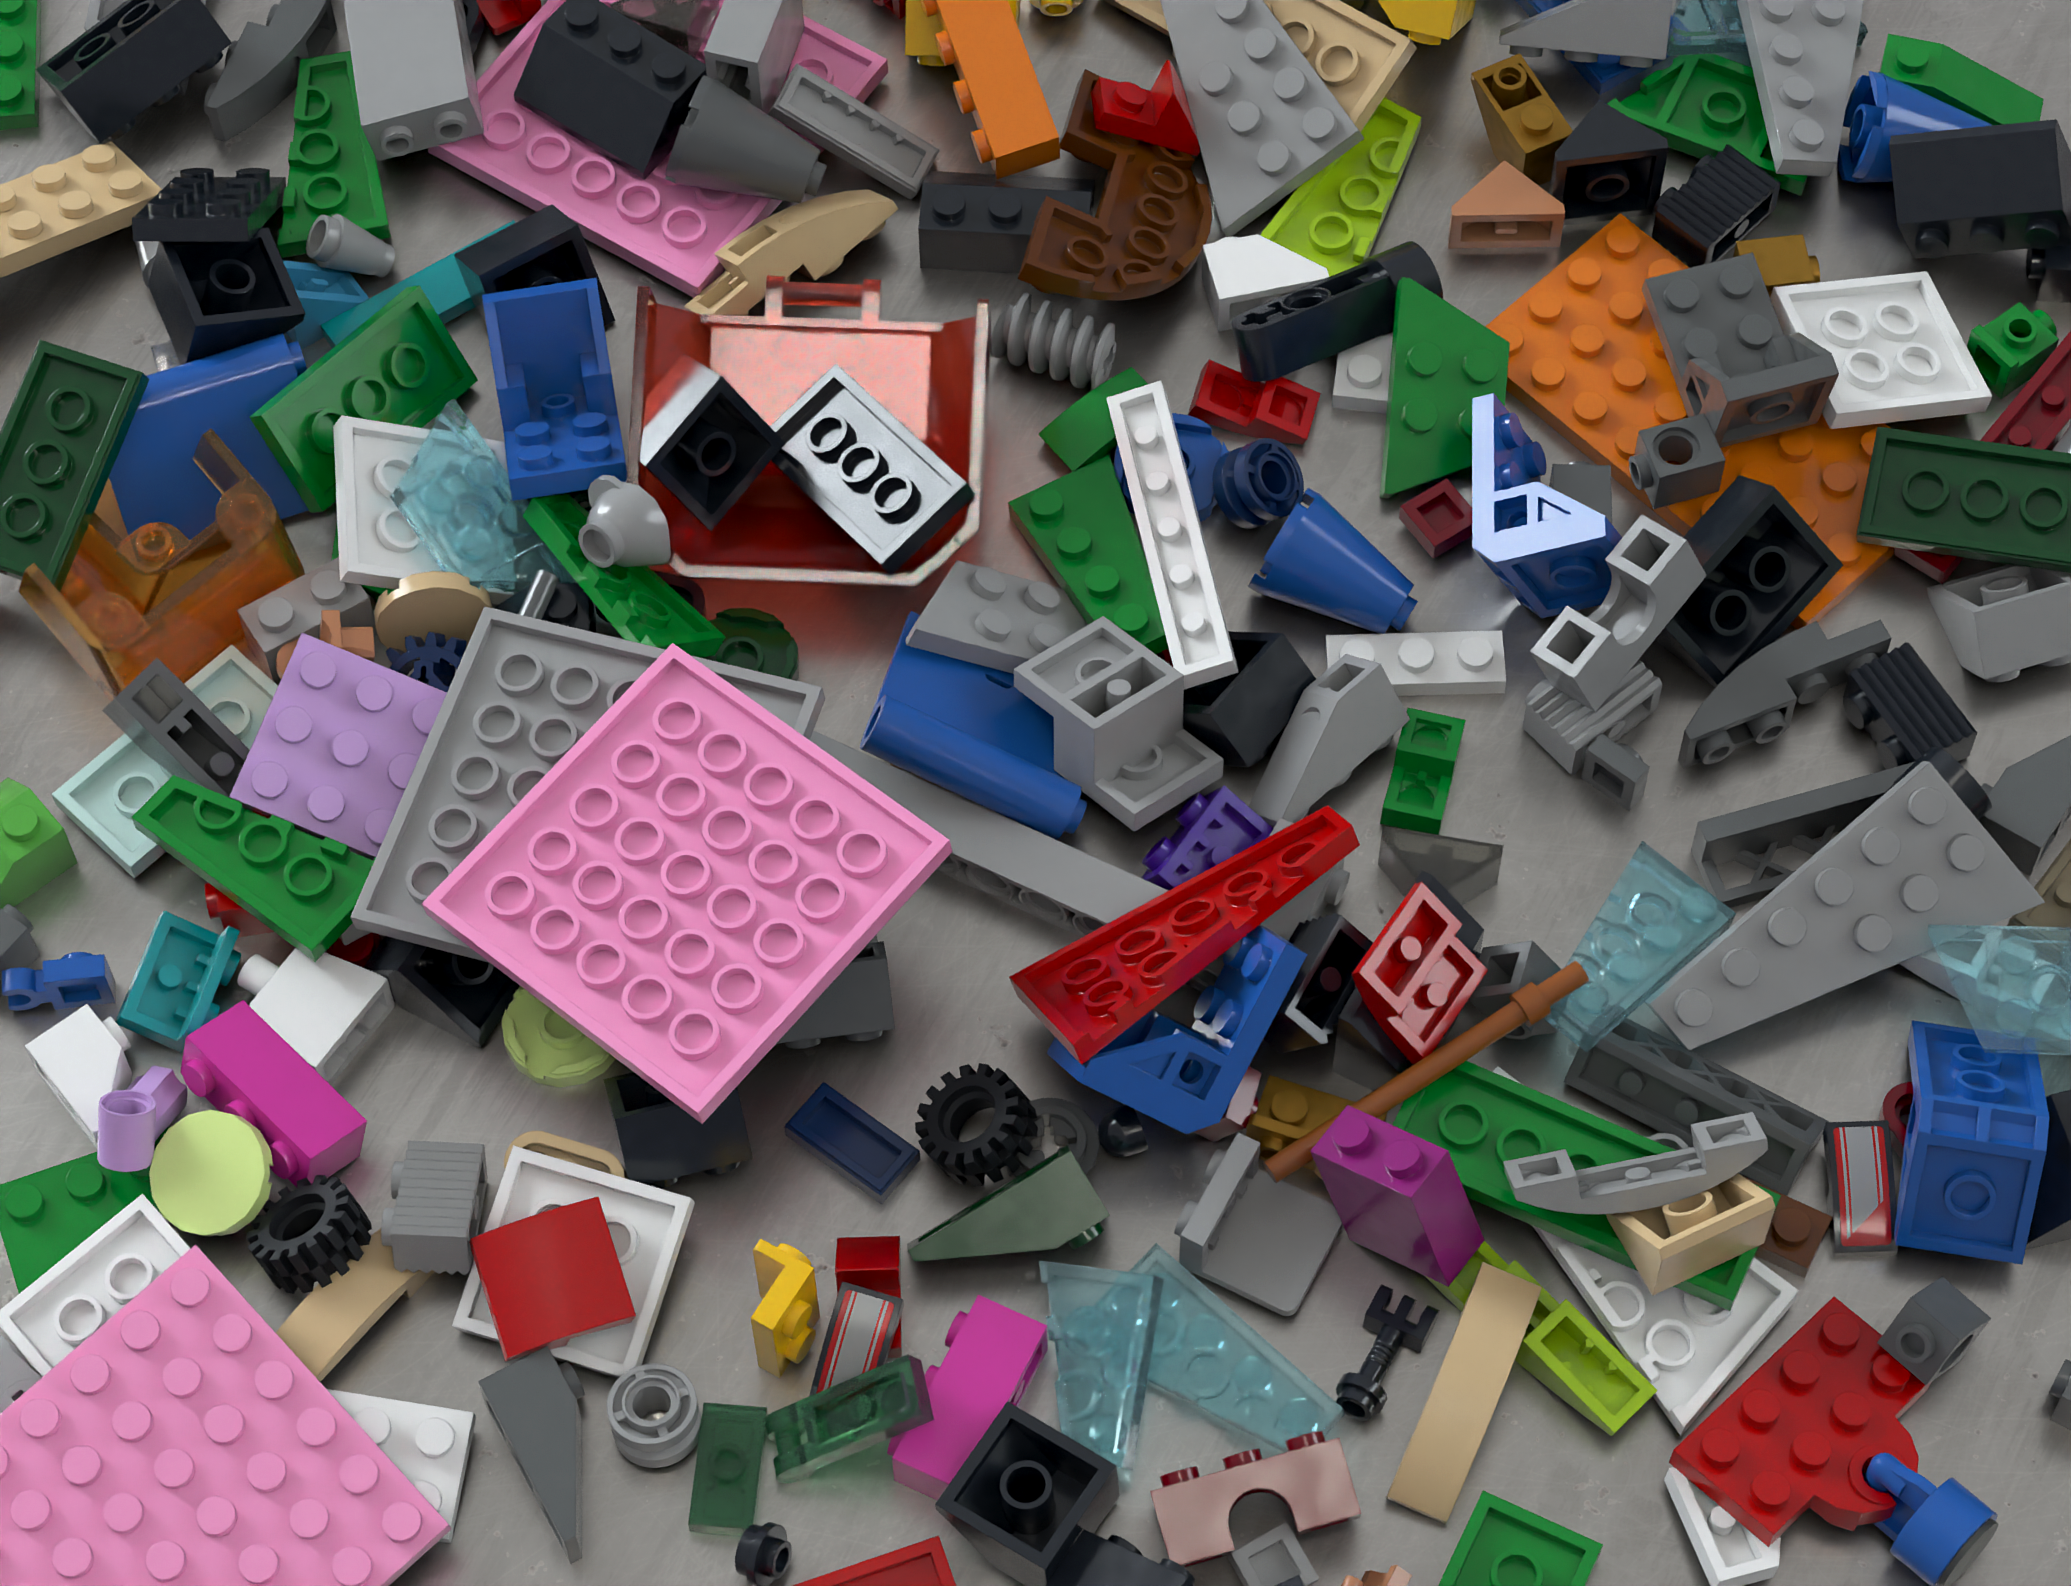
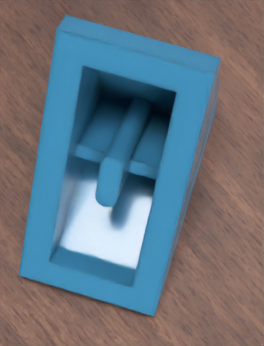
[283,260,369,350]

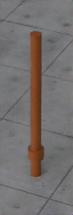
[1263,961,1589,1183]

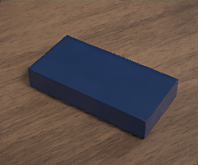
[784,1082,921,1205]

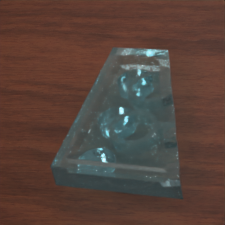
[1039,1260,1164,1470]

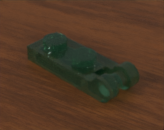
[765,1354,934,1483]

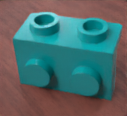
[115,910,241,1053]

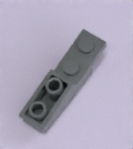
[204,0,337,142]
[1678,619,1892,769]

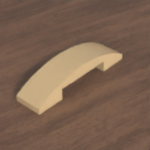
[276,1228,435,1382]
[1386,1262,1542,1524]

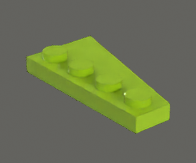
[1260,97,1422,277]

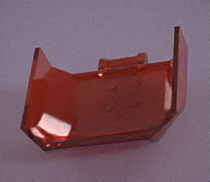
[626,275,992,587]

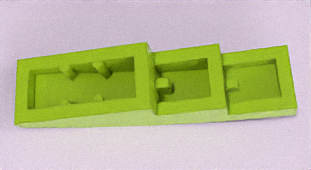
[1425,1241,1658,1436]

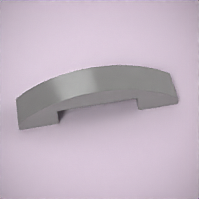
[1503,1112,1769,1214]

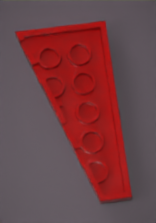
[1009,805,1360,1065]

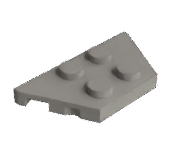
[906,560,1087,674]

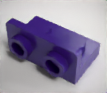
[1141,785,1273,891]

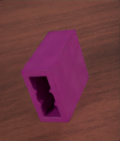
[1310,1105,1485,1287]

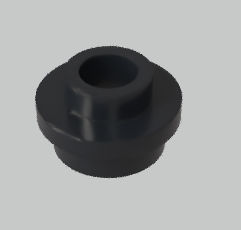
[735,1522,792,1586]

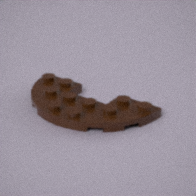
[1018,69,1212,300]

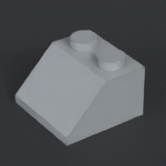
[1927,564,2071,682]

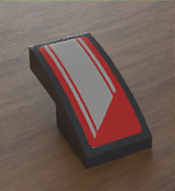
[1823,1120,1898,1258]
[806,1281,904,1430]

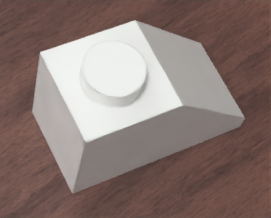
[1201,234,1329,332]
[25,1004,132,1149]

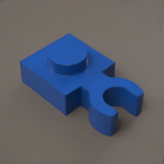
[2,952,116,1011]

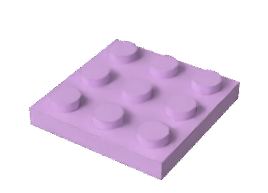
[229,633,447,860]

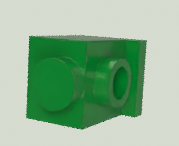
[1967,302,2059,399]

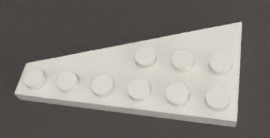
[1493,1066,1799,1436]

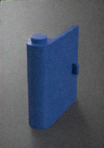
[109,333,336,565]
[860,611,1087,840]

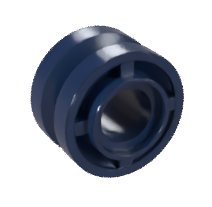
[1212,438,1304,529]

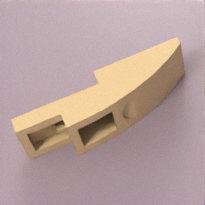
[684,189,898,336]

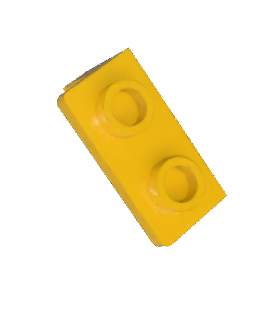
[751,1239,820,1378]

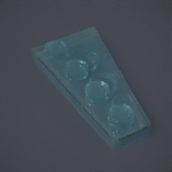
[1069,1243,1345,1453]

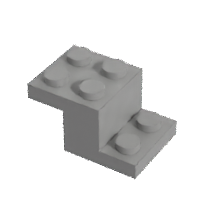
[1014,616,1224,832]

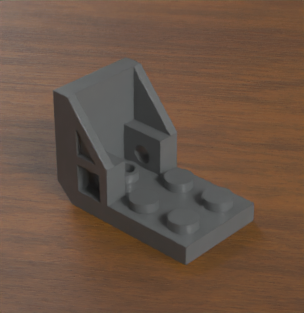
[1642,252,1839,448]

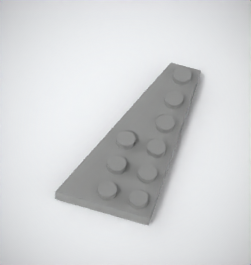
[1160,0,1364,237]
[1737,0,1864,176]
[1644,761,2045,1050]

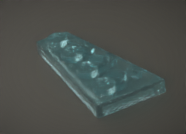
[1544,841,1736,1052]

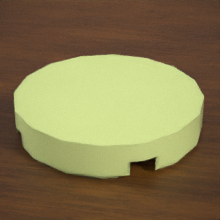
[502,986,616,1088]
[149,1110,273,1237]

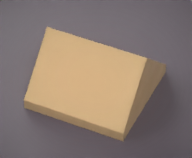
[1606,1173,1776,1296]

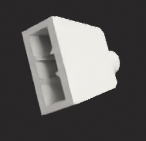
[237,948,395,1085]

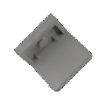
[1174,1133,1343,1316]

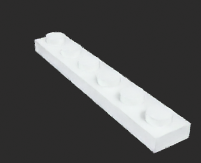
[1106,380,1239,689]

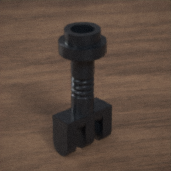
[1336,1284,1440,1421]

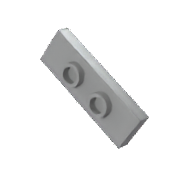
[768,64,940,200]

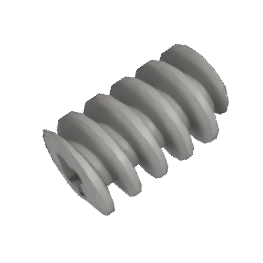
[990,293,1116,390]

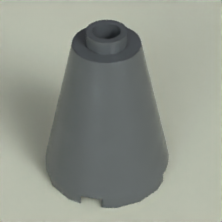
[665,75,827,203]

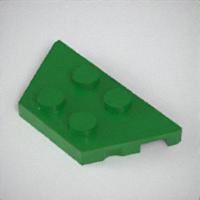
[1607,46,1807,196]
[1380,277,1510,498]

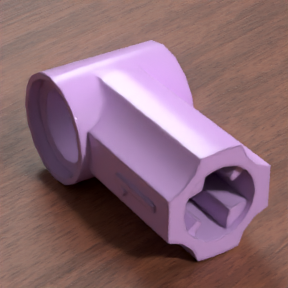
[97,1066,188,1172]

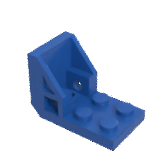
[482,278,629,501]
[1472,393,1622,618]
[1047,925,1308,1134]
[1894,1020,2049,1265]

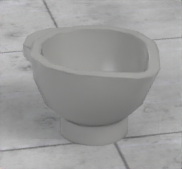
[578,475,671,568]

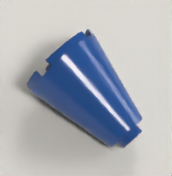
[1837,71,1992,183]
[1248,488,1418,634]

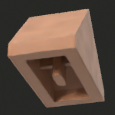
[1448,160,1565,249]

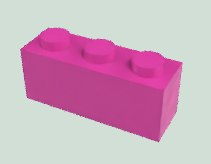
[180,1000,367,1188]
[887,1295,1048,1501]

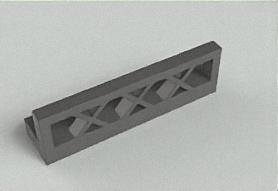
[1691,762,1914,911]
[1564,1008,1829,1196]

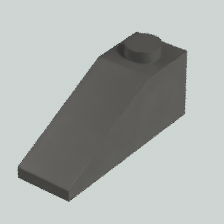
[102,657,254,812]
[1978,735,2071,876]
[478,1346,585,1564]

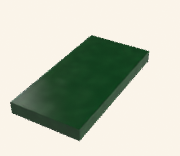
[0,339,150,593]
[1856,427,2071,573]

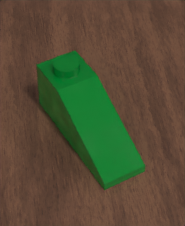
[1879,34,2044,126]

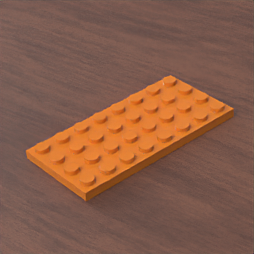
[1485,213,1895,630]

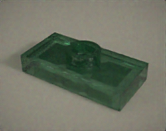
[688,1402,769,1536]

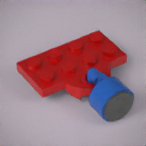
[1669,1296,1999,1586]

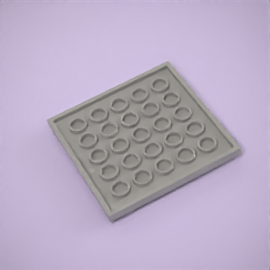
[350,606,825,963]

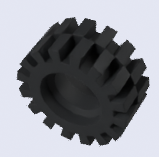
[915,1063,1038,1187]
[247,1175,372,1294]

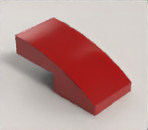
[1188,359,1321,445]

